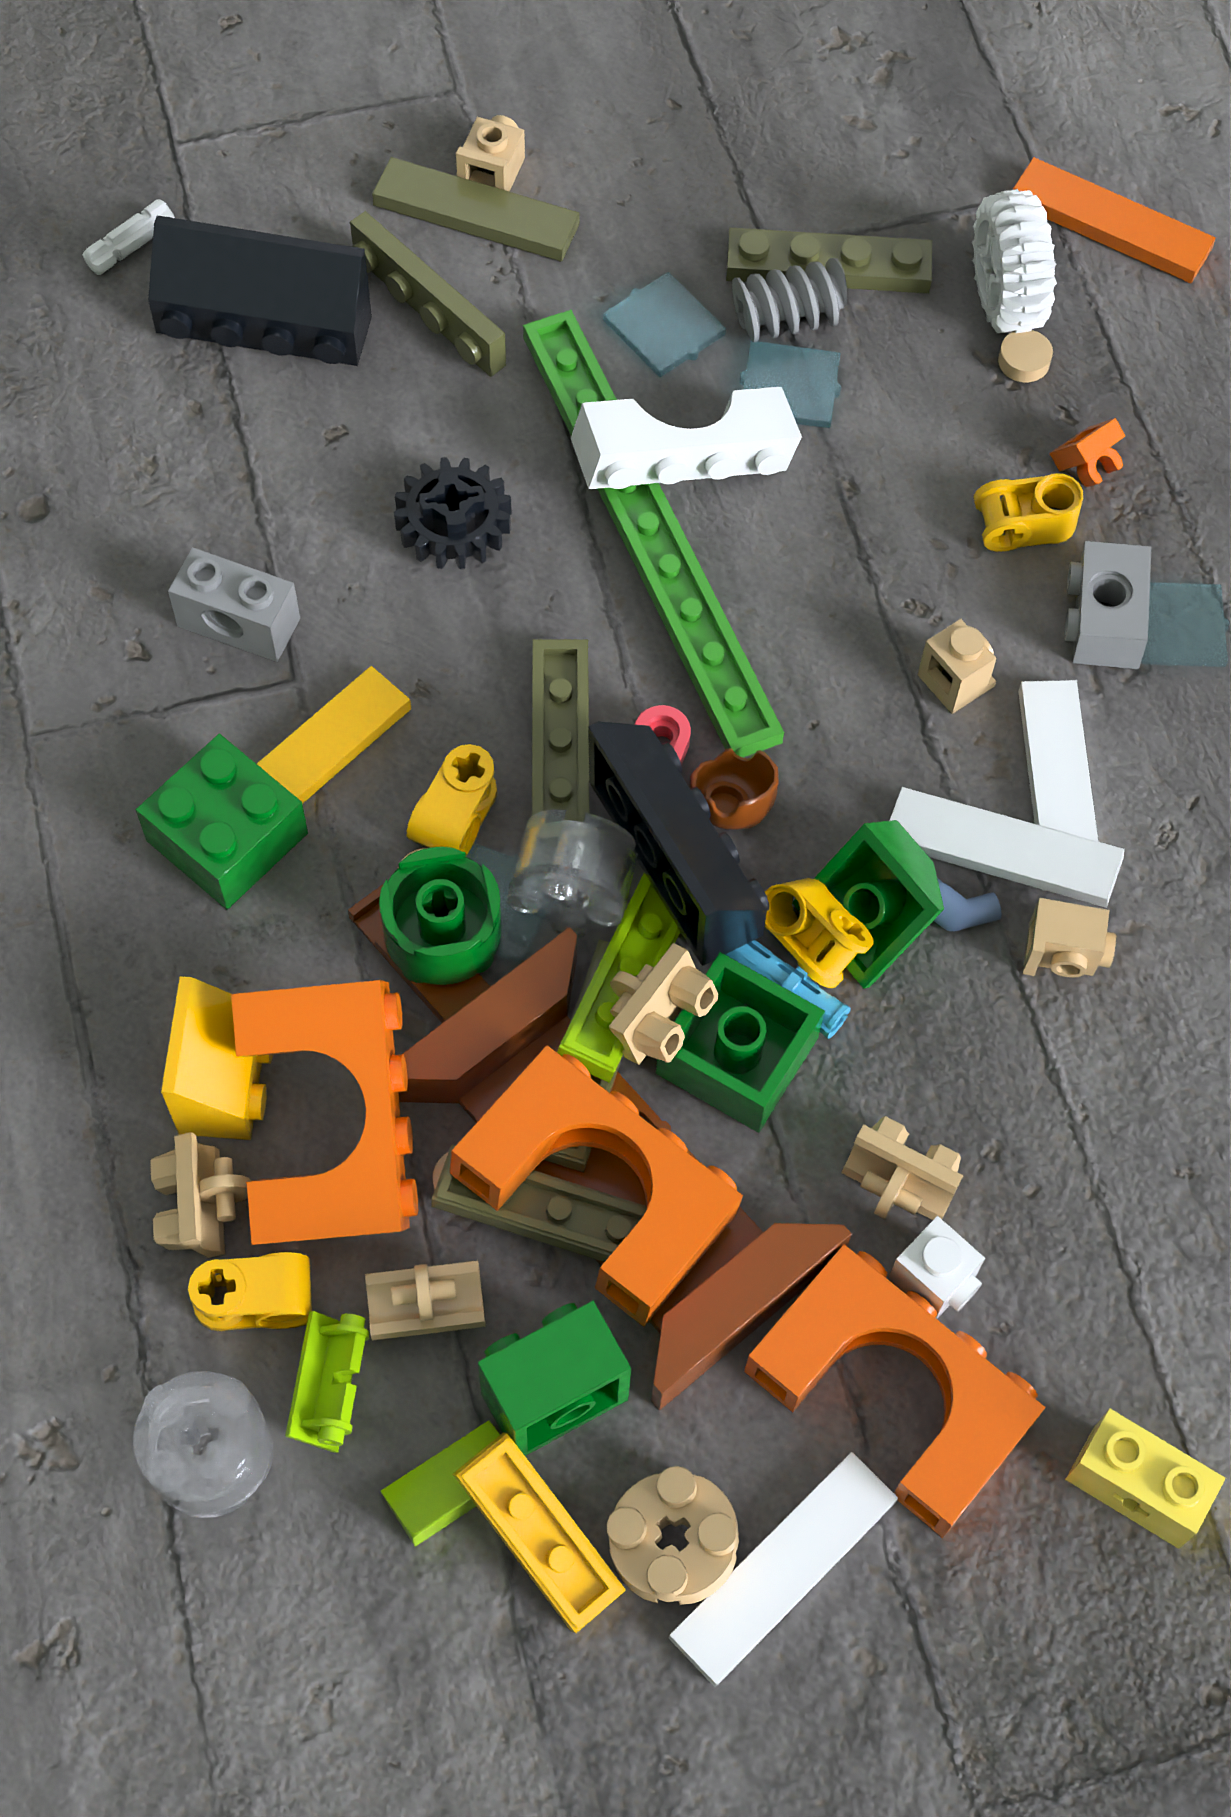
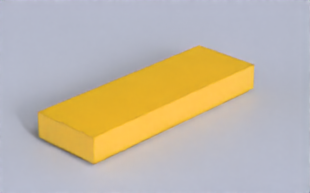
[257,666,411,804]
[452,1432,626,1633]

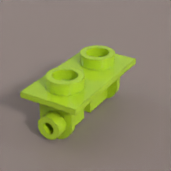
[285,1311,370,1453]

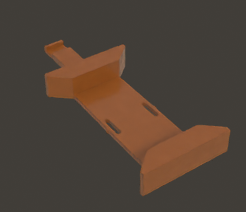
[348,884,852,1411]

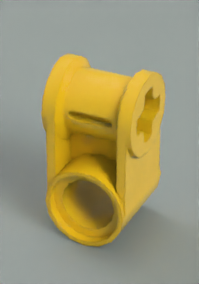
[973,473,1083,552]
[406,744,497,856]
[764,878,873,988]
[188,1252,312,1331]

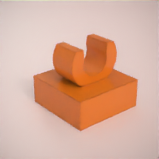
[1049,418,1126,487]

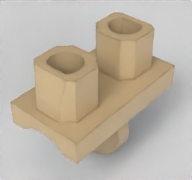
[609,943,718,1065]
[842,1116,963,1220]
[150,1132,251,1258]
[365,1261,486,1340]

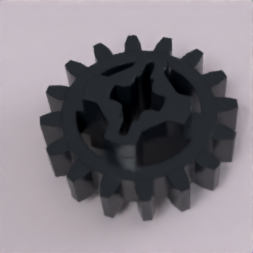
[394,457,512,569]

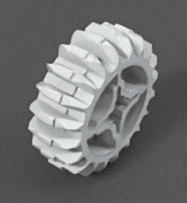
[972,189,1057,334]

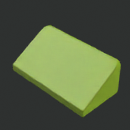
[381,1420,500,1547]

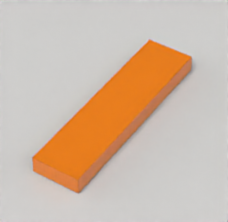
[1013,157,1216,284]

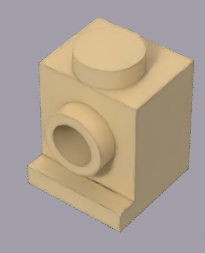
[456,115,525,191]
[917,619,997,714]
[1022,898,1116,977]

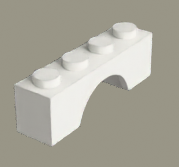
[571,387,802,489]

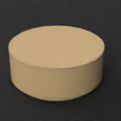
[998,330,1053,383]

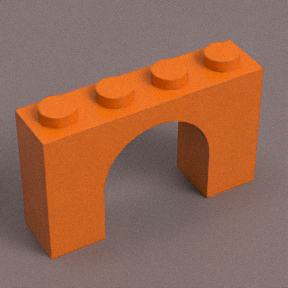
[231,980,418,1245]
[450,1045,743,1327]
[744,1244,1046,1538]

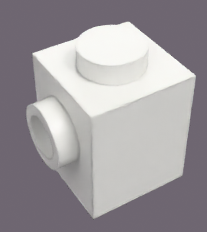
[888,1216,985,1319]

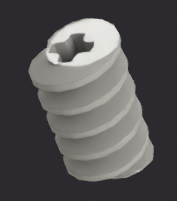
[732,257,847,343]

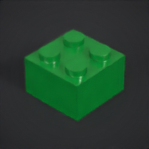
[135,733,308,910]
[656,952,825,1133]
[478,1301,631,1456]

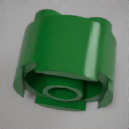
[379,847,501,985]

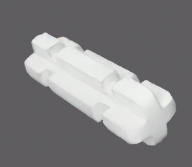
[83,200,175,275]

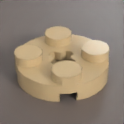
[607,1466,739,1605]

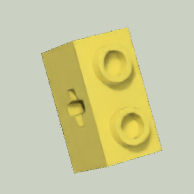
[1065,1408,1226,1549]

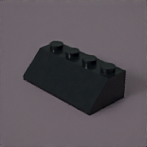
[148,215,372,366]
[588,721,769,966]

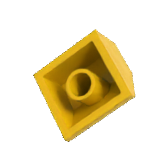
[161,976,273,1140]

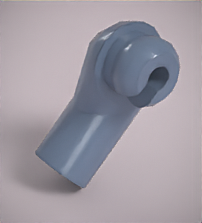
[934,878,1002,932]

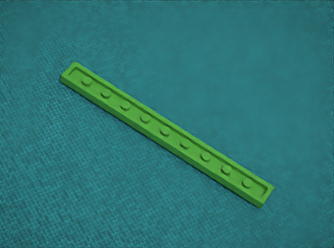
[523,310,784,757]

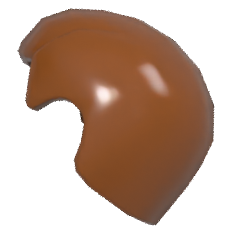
[689,748,779,830]

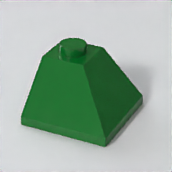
[792,820,944,989]

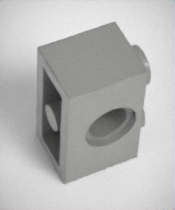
[1064,541,1151,669]
[168,547,300,662]

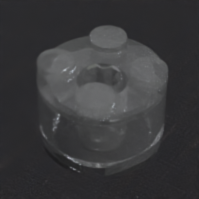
[507,809,638,938]
[133,1371,273,1518]

